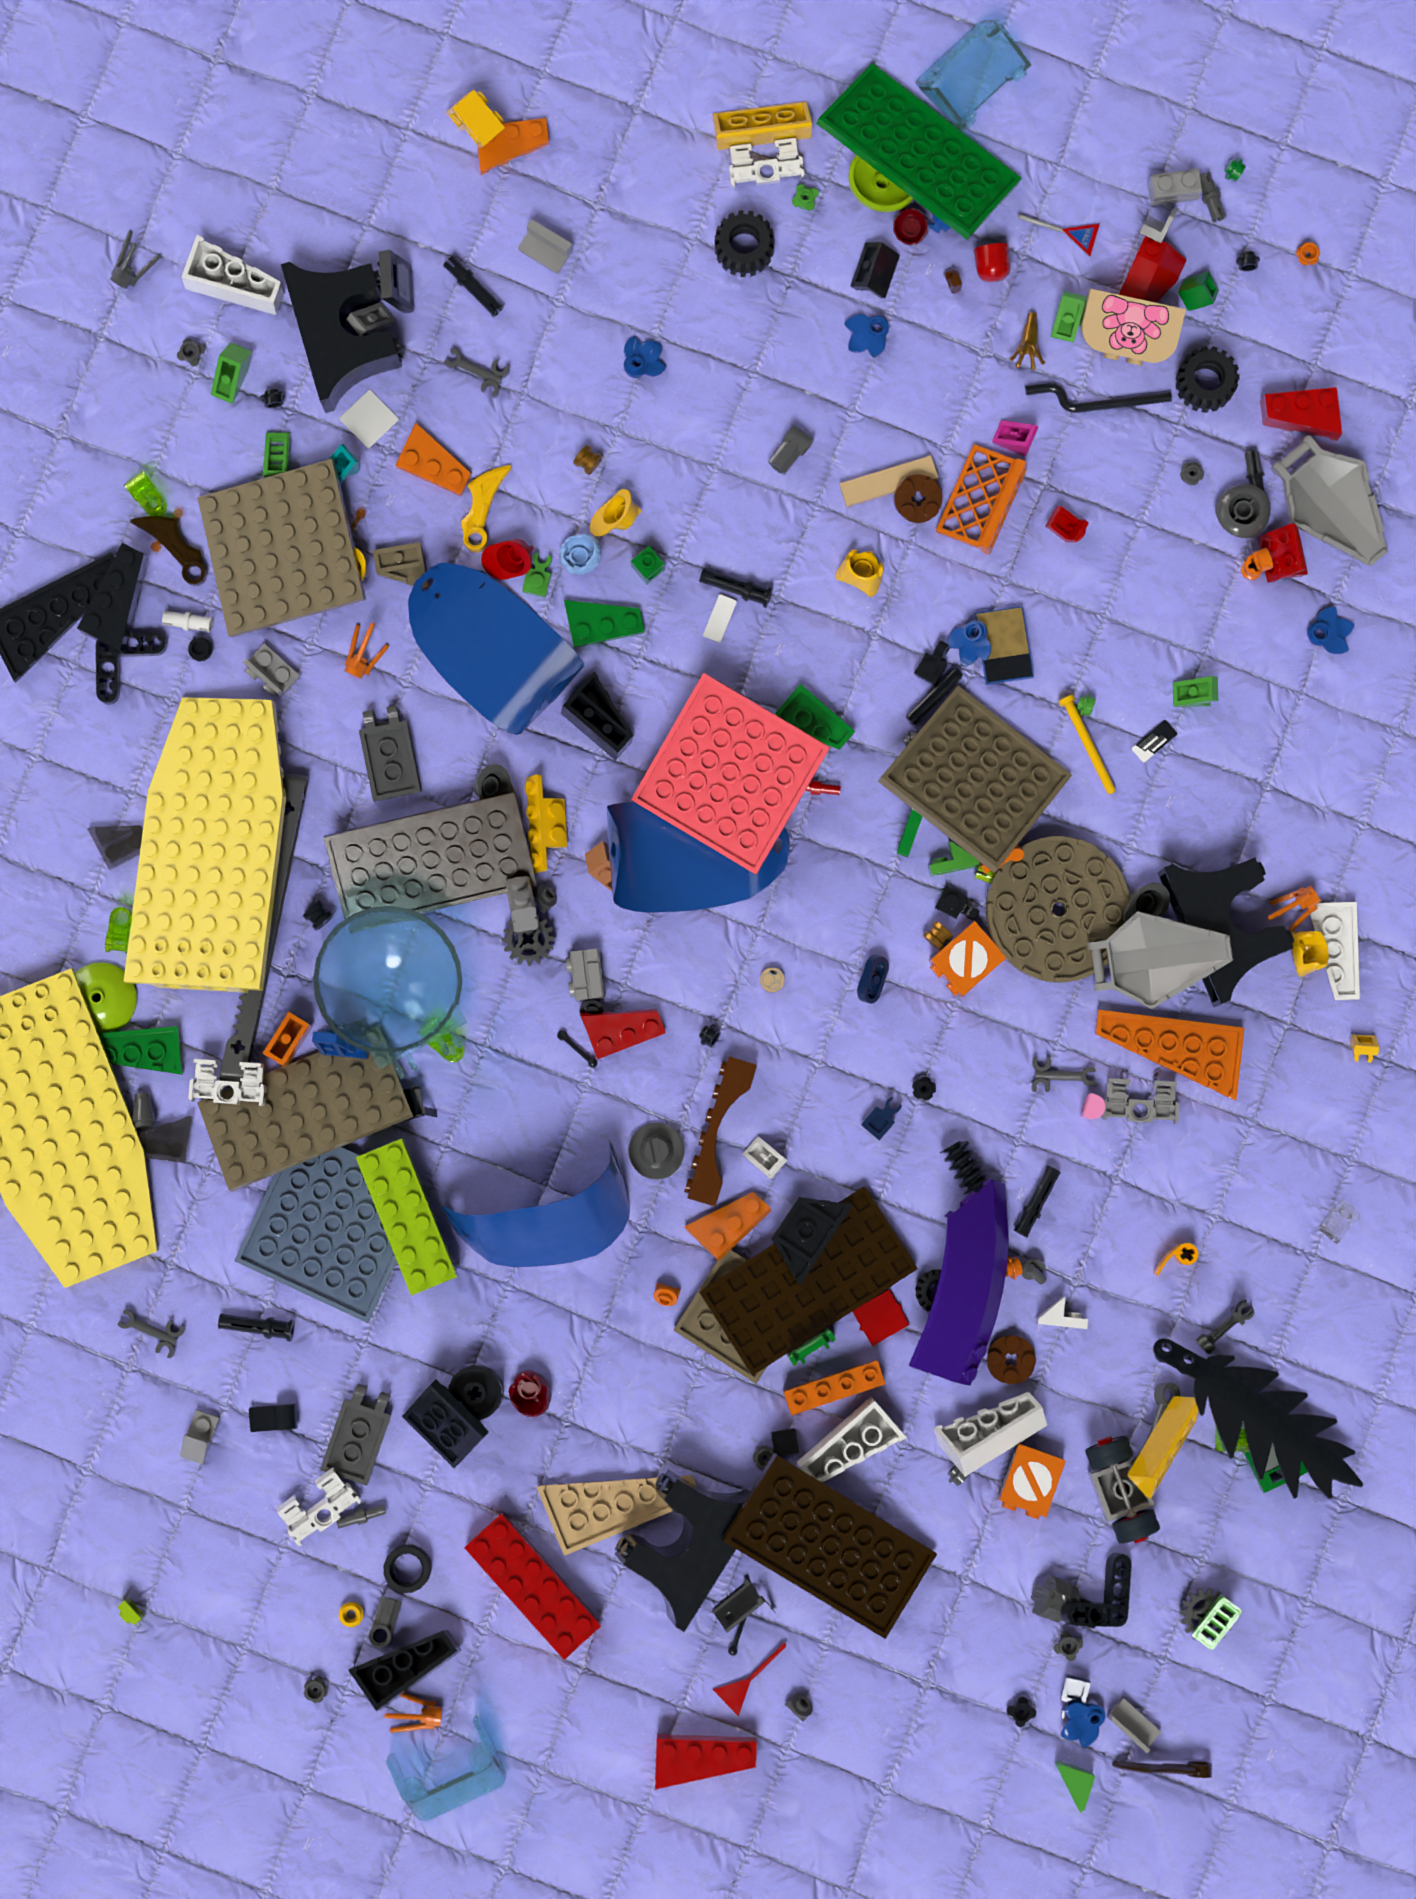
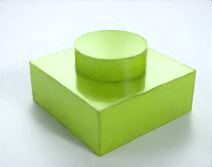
[117,1598,146,1625]

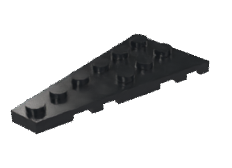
[0,552,114,683]

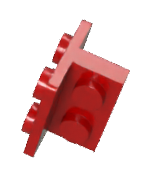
[1258,523,1308,583]

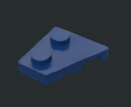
[312,1029,369,1059]

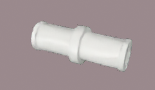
[162,610,213,633]

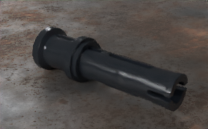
[699,567,773,608]
[218,1313,295,1342]

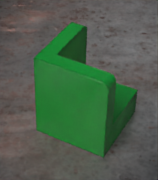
[1178,271,1219,311]

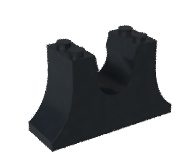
[281,262,404,413]
[1157,857,1294,1008]
[615,1469,751,1632]

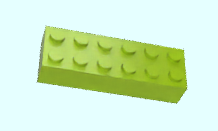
[356,1139,459,1296]

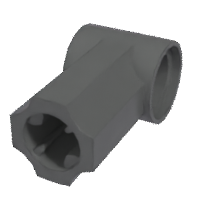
[768,425,814,475]
[369,1596,402,1647]

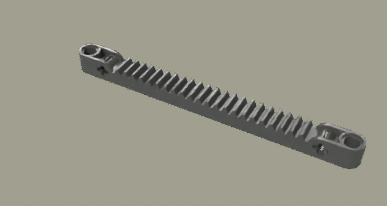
[220,772,309,1083]

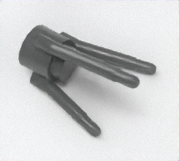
[110,231,161,289]

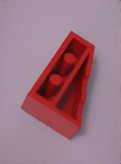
[1260,387,1342,441]

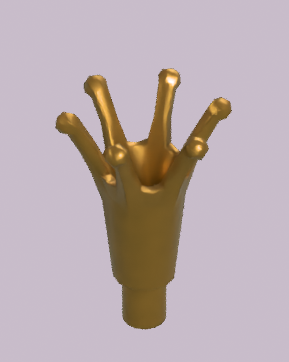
[1010,312,1045,370]

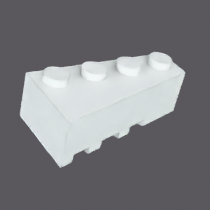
[182,235,284,315]
[934,1392,1047,1477]
[796,1397,907,1482]

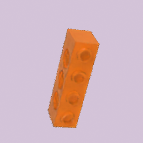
[783,1360,885,1416]

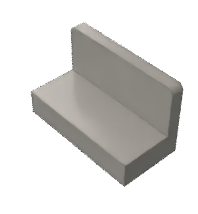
[1140,207,1178,243]
[518,219,573,274]
[1107,1697,1162,1754]

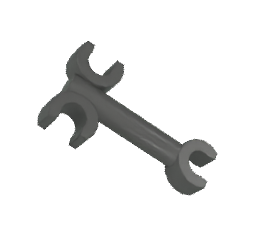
[445,349,510,398]
[1031,1057,1096,1092]
[117,1310,186,1359]

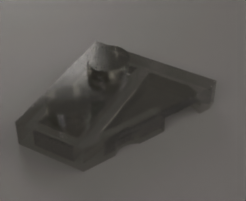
[88,825,143,871]
[139,1116,194,1164]

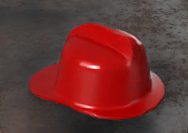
[481,538,534,580]

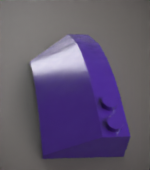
[908,1178,1009,1386]

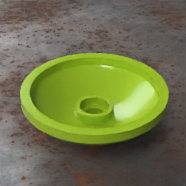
[848,155,913,212]
[75,962,137,1033]

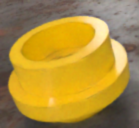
[339,1602,364,1627]

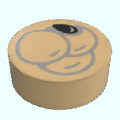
[760,968,785,993]

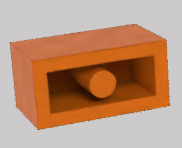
[263,1012,313,1067]

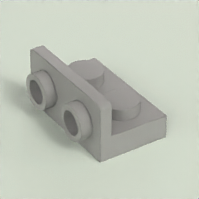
[243,643,300,698]

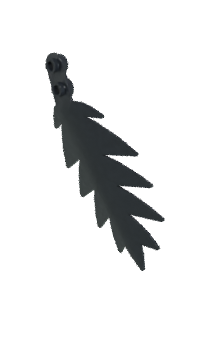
[1153,1338,1363,1500]

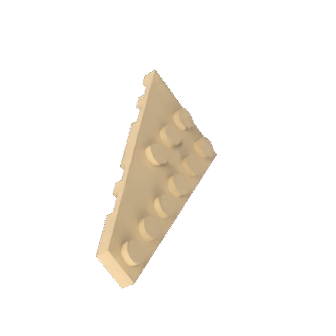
[536,1475,697,1556]

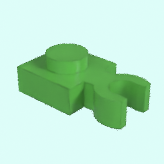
[522,553,552,598]

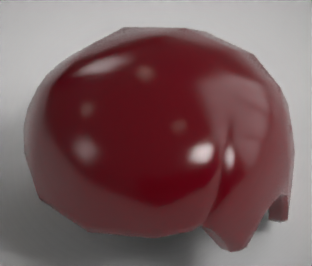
[893,208,930,245]

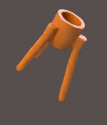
[344,622,389,679]
[1268,885,1321,932]
[384,1693,442,1733]

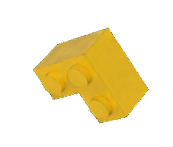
[445,90,505,148]

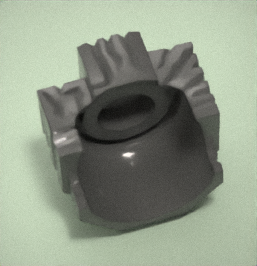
[1030,1574,1080,1622]

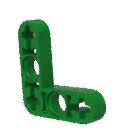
[896,809,922,858]

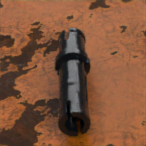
[443,255,504,317]
[1014,1165,1061,1238]

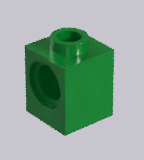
[631,546,665,585]

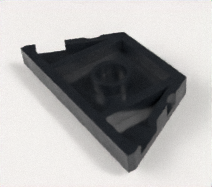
[771,1197,853,1285]

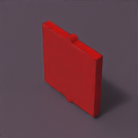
[852,1290,909,1346]

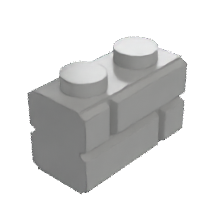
[1147,168,1202,206]
[505,876,538,932]
[566,948,605,1002]

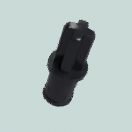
[1245,451,1265,492]

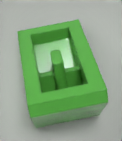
[1055,1761,1095,1813]

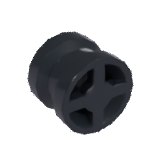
[303,900,334,931]

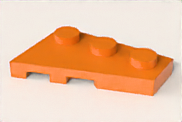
[477,118,549,175]

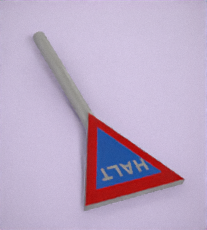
[1018,214,1100,257]

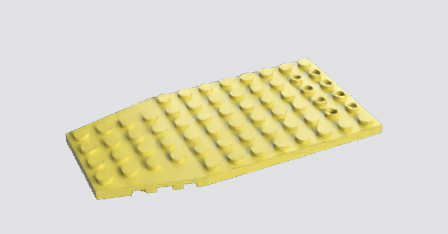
[123,697,286,993]
[0,968,158,1288]

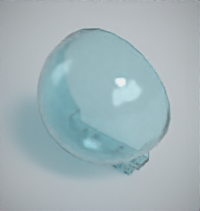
[312,905,467,1079]

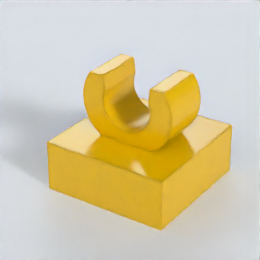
[1350,1034,1379,1063]

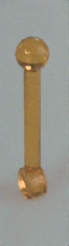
[151,508,183,552]
[350,509,365,534]

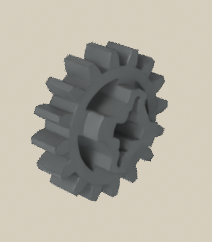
[502,914,555,966]
[1179,1587,1232,1641]

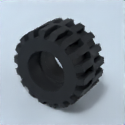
[715,210,775,277]
[1175,346,1240,413]

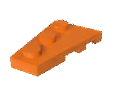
[395,422,471,497]
[684,1192,771,1261]

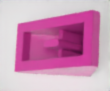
[992,420,1039,457]

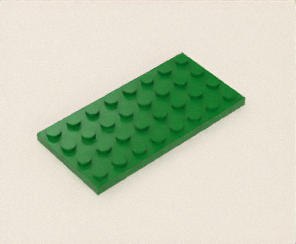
[816,63,1022,240]

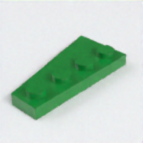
[99,1026,183,1075]

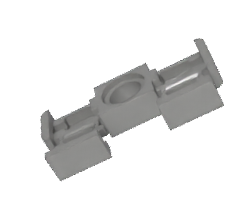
[1101,1078,1179,1124]

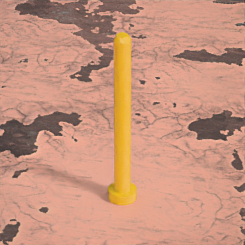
[1058,694,1116,795]

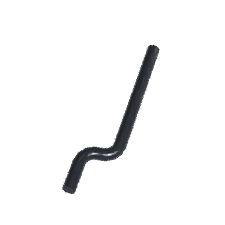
[1025,383,1172,413]

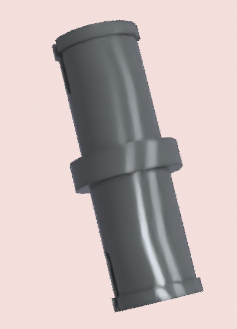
[1200,172,1227,223]

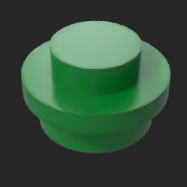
[1224,158,1246,181]

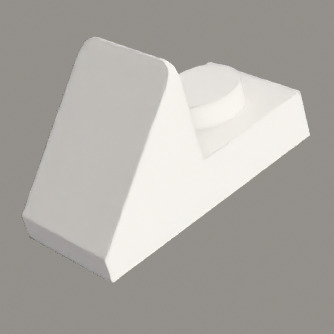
[1036,1296,1088,1329]

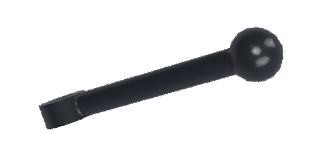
[557,1031,598,1068]
[728,1617,747,1656]

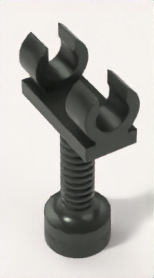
[1196,1299,1254,1354]

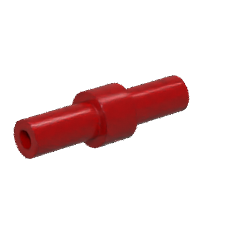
[806,780,841,795]

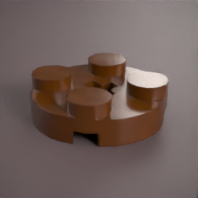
[893,474,942,523]
[986,1335,1036,1385]

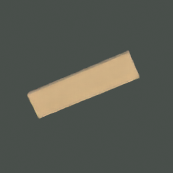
[839,456,938,508]

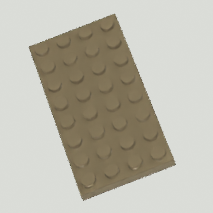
[197,1027,414,1192]

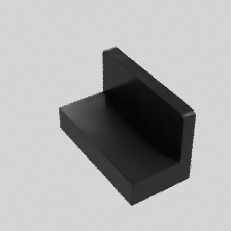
[850,242,900,298]

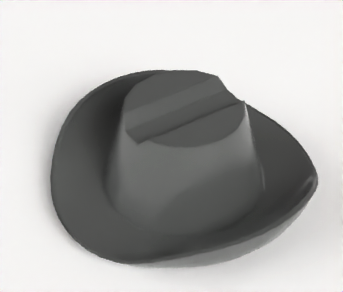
[1215,484,1271,538]
[628,1123,685,1179]

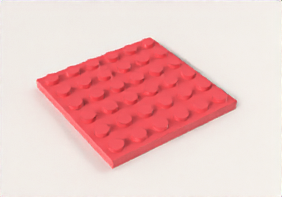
[631,673,831,874]

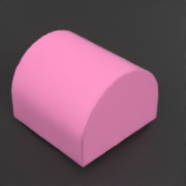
[1080,1093,1105,1120]

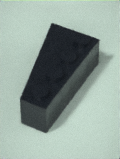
[77,543,148,655]
[348,1630,462,1711]

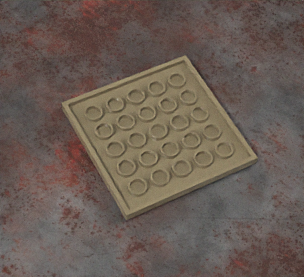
[197,459,366,637]
[878,686,1072,873]

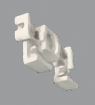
[729,138,804,188]
[188,1059,267,1106]
[276,1467,361,1546]

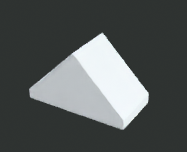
[742,1136,787,1179]

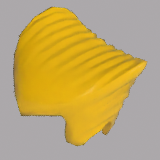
[835,549,884,597]
[1291,930,1329,977]

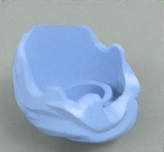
[560,534,602,575]

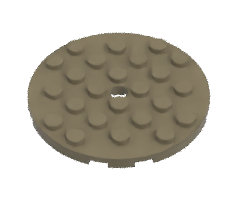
[986,836,1130,983]

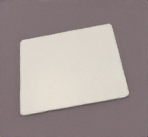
[339,390,399,448]

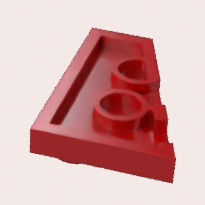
[580,1009,666,1060]

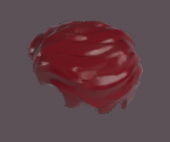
[508,1370,552,1417]

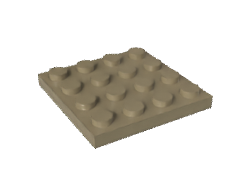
[673,1250,767,1384]

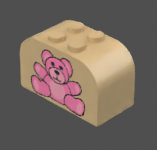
[1080,289,1186,366]

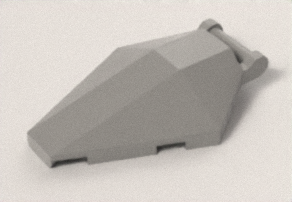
[1271,435,1388,566]
[1087,911,1234,1009]

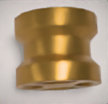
[573,444,603,475]
[922,920,953,951]

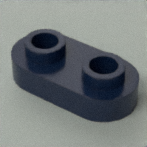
[857,955,889,1004]

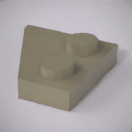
[373,542,429,590]

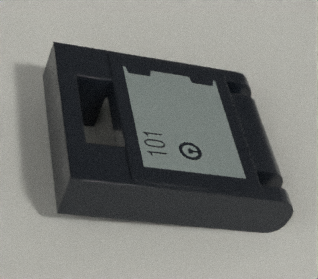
[377,250,414,313]

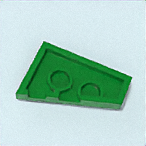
[564,600,645,648]
[775,684,856,750]

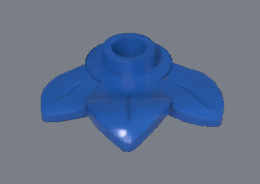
[844,314,889,358]
[623,336,666,378]
[1307,607,1355,654]
[947,620,991,667]
[1061,1702,1106,1747]

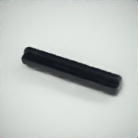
[906,667,963,725]

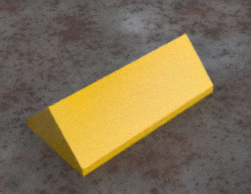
[712,101,812,150]
[1127,1396,1199,1499]

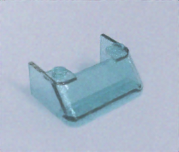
[385,1712,506,1821]

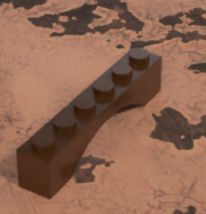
[684,1057,757,1207]

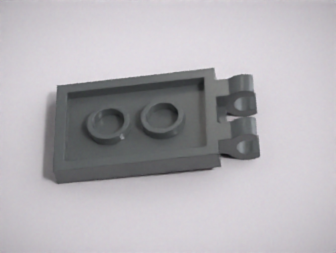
[359,705,421,802]
[320,1384,392,1486]

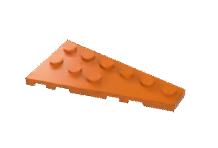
[1095,1010,1244,1101]

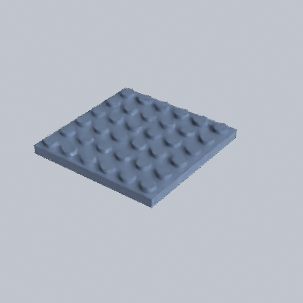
[234,1147,431,1323]

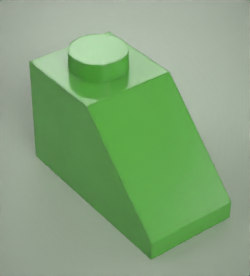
[211,342,252,404]

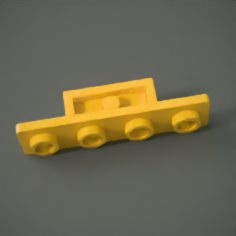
[525,774,567,874]

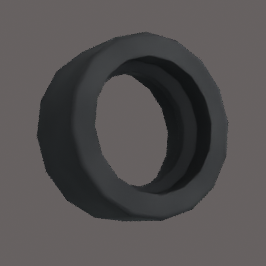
[383,1544,431,1593]

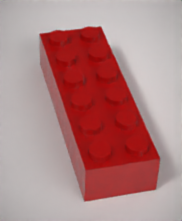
[464,1512,602,1660]

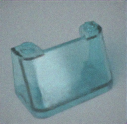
[915,19,1032,129]

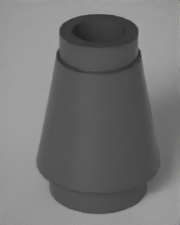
[132,1093,156,1130]

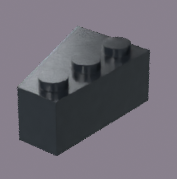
[561,671,634,761]

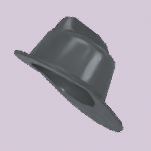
[473,764,517,800]
[1123,882,1170,923]

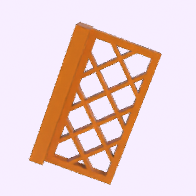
[936,444,1028,555]

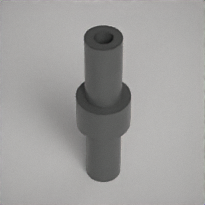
[336,1504,387,1529]

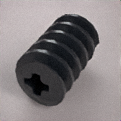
[939,1140,989,1195]

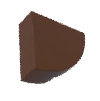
[944,268,962,294]

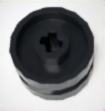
[448,1365,504,1420]

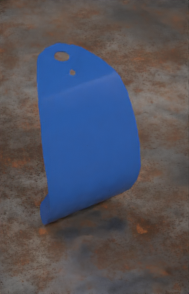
[408,562,584,735]
[607,802,789,913]
[441,1140,630,1267]

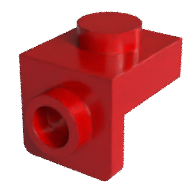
[1045,506,1089,543]

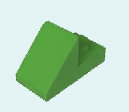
[1051,291,1087,343]
[1173,676,1219,707]
[928,841,979,877]

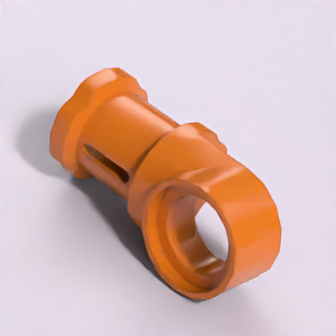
[1240,548,1273,580]

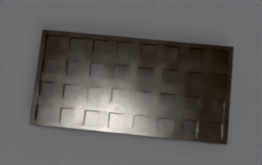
[699,1186,918,1376]

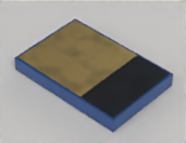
[974,606,1034,685]

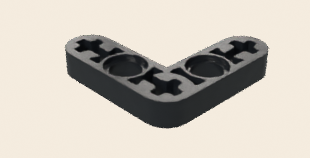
[96,632,168,705]
[1060,1553,1132,1627]

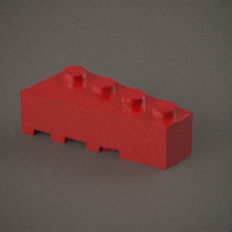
[655,1734,757,1790]

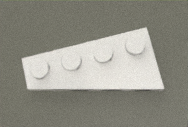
[1310,902,1360,1001]

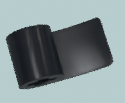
[249,1404,298,1432]

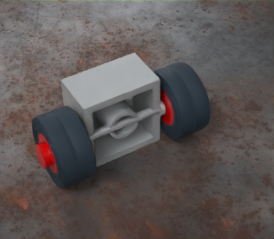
[1085,1436,1160,1544]

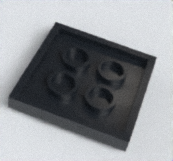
[402,1379,489,1468]

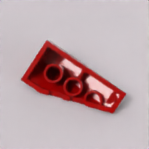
[1118,236,1187,303]

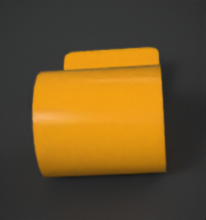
[1154,1243,1198,1276]

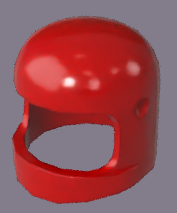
[974,243,1011,282]

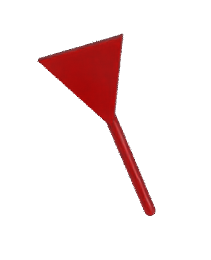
[713,1643,787,1717]

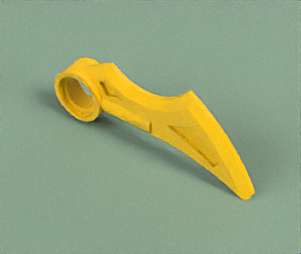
[461,465,512,553]

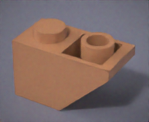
[585,841,612,891]

